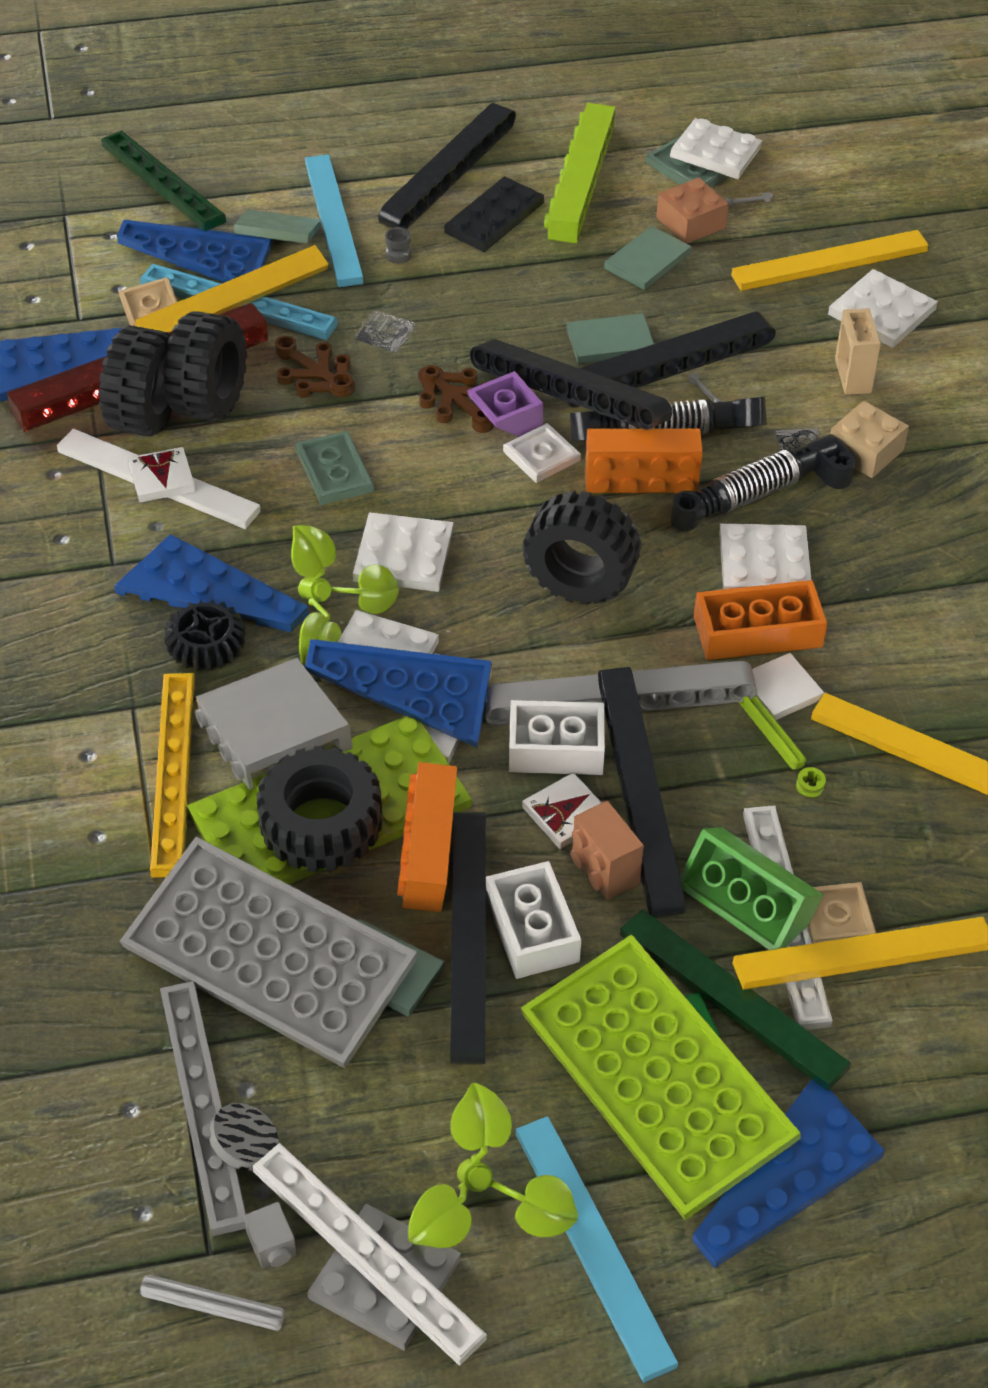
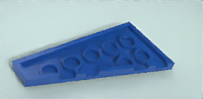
[117,220,272,283]
[0,328,123,402]
[114,534,309,632]
[305,639,492,748]
[692,1079,885,1268]

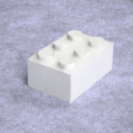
[509,700,605,775]
[486,861,581,979]

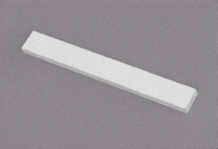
[57,429,261,529]
[743,805,833,1030]
[253,1143,487,1366]

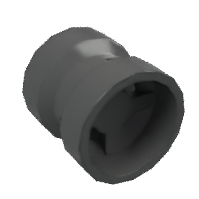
[385,227,411,264]

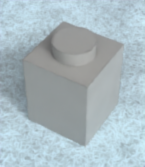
[244,1202,296,1269]

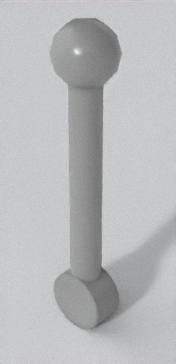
[725,192,773,207]
[689,373,723,403]

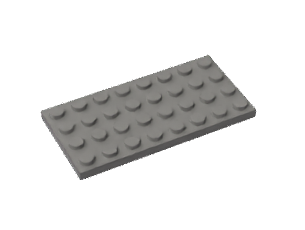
[120,837,418,1069]

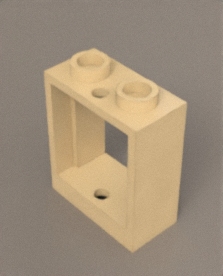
[835,308,881,395]

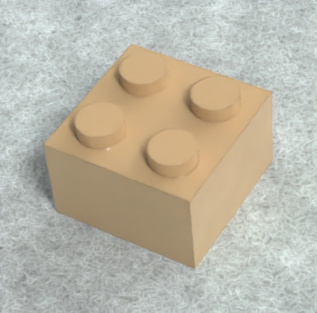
[830,401,909,478]

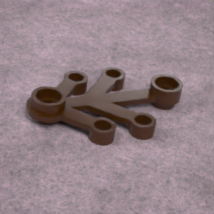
[275,335,355,398]
[418,365,494,433]

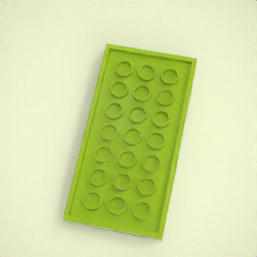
[187,715,472,885]
[521,934,801,1220]

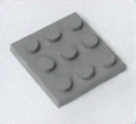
[307,1204,461,1351]

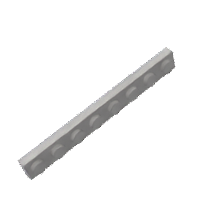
[160,981,246,1236]

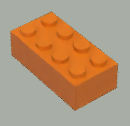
[585,428,703,493]
[694,580,827,661]
[397,762,457,912]

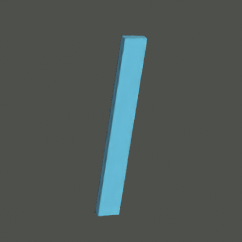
[305,155,363,287]
[140,263,338,341]
[516,1116,678,1383]

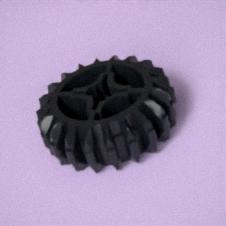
[164,599,246,671]

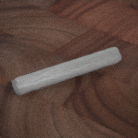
[140,1275,285,1331]

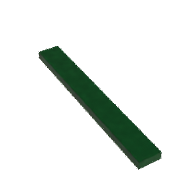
[101,130,227,232]
[620,909,851,1091]

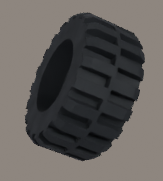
[162,311,247,421]
[98,325,173,437]
[522,491,641,605]
[257,746,383,872]

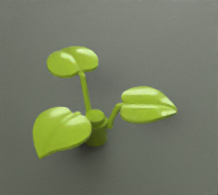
[291,525,399,666]
[408,1083,578,1248]

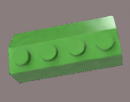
[680,827,824,950]

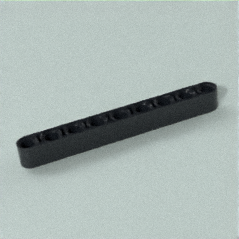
[378,103,516,229]
[566,311,776,408]
[470,339,672,430]
[598,667,685,918]
[450,812,486,1064]

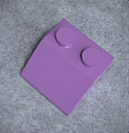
[467,371,543,437]

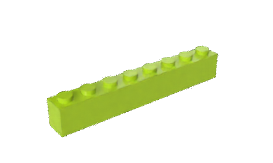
[544,102,616,243]

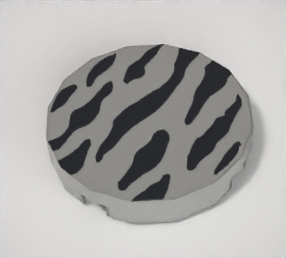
[209,1103,279,1171]

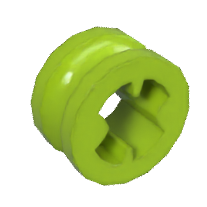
[796,767,826,798]

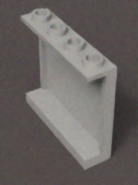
[195,658,353,790]

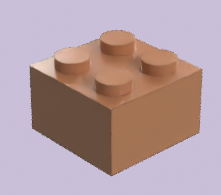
[656,178,729,244]
[570,800,644,900]

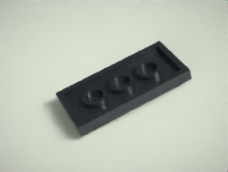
[444,176,544,252]

